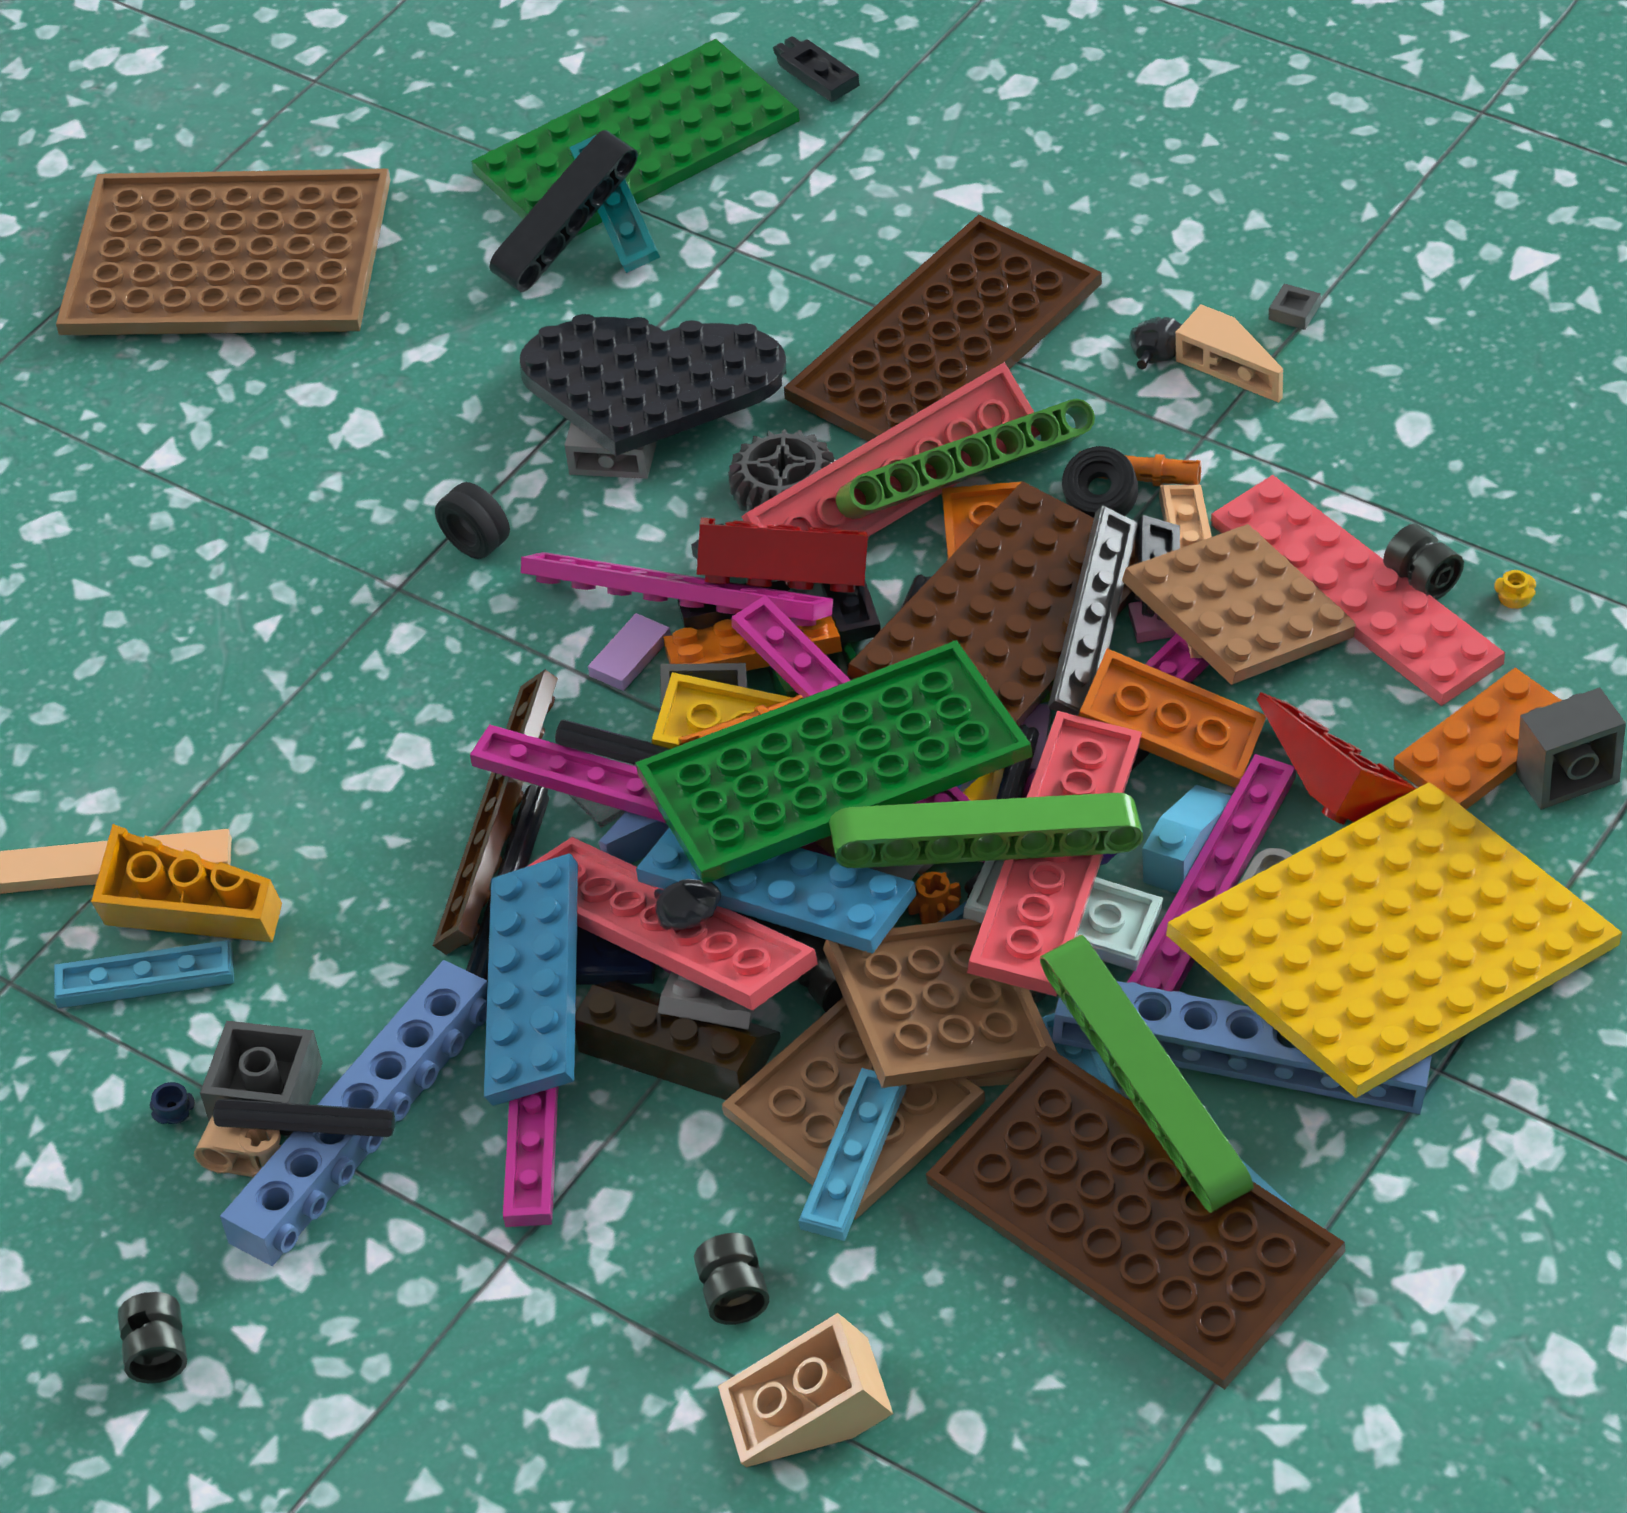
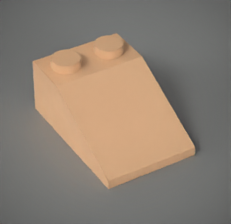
[718,1313,893,1467]

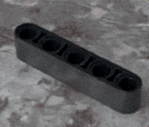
[489,130,638,292]

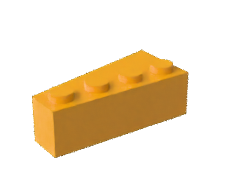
[91,824,282,943]

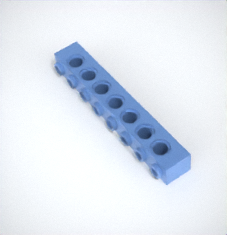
[220,960,488,1266]
[1052,981,1432,1114]

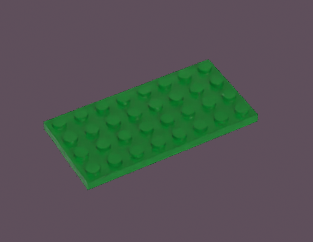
[471,39,800,236]
[635,640,1032,884]

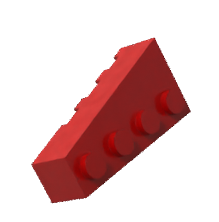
[696,517,868,592]

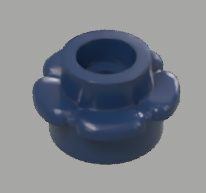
[150,1082,195,1124]

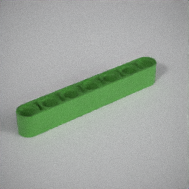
[836,399,1095,519]
[829,793,1143,868]
[1040,935,1254,1213]

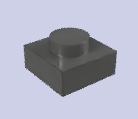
[1269,284,1321,330]

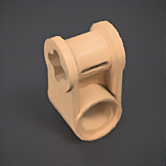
[194,1115,281,1177]

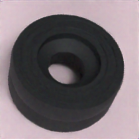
[1062,446,1138,518]
[435,482,510,559]

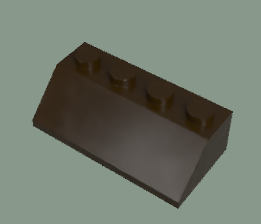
[575,980,781,1100]

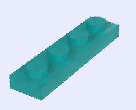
[569,135,660,273]

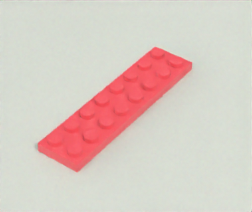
[741,362,1040,583]
[1211,475,1505,706]
[967,711,1142,997]
[527,837,818,1011]

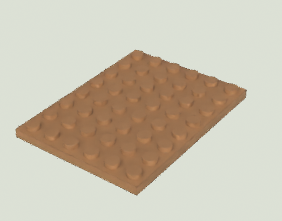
[56,169,391,336]

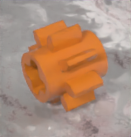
[908,872,961,924]

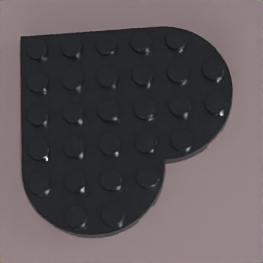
[520,314,786,456]

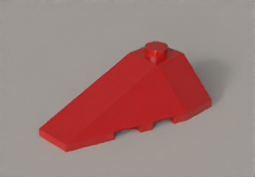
[1256,692,1416,825]

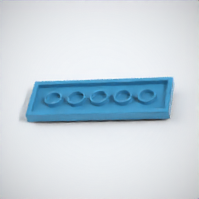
[636,828,916,954]
[484,853,578,1106]

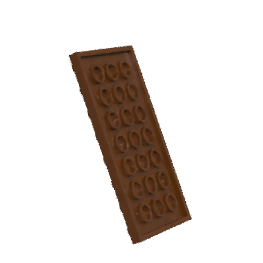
[784,214,1102,442]
[847,481,1135,726]
[926,1045,1345,1390]

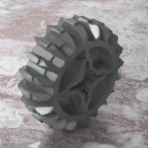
[728,428,836,512]

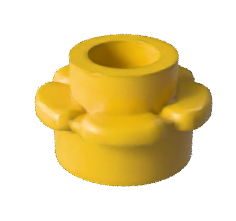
[1494,570,1536,609]

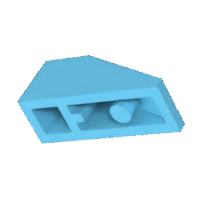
[1142,785,1231,894]

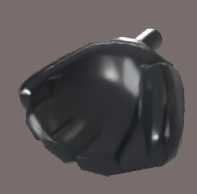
[1129,317,1182,369]
[654,879,721,930]

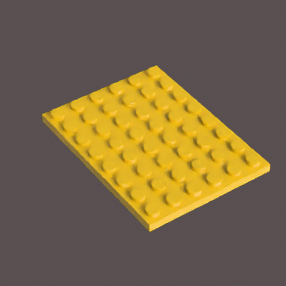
[1166,782,1622,1098]

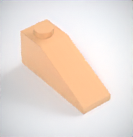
[1175,304,1283,403]

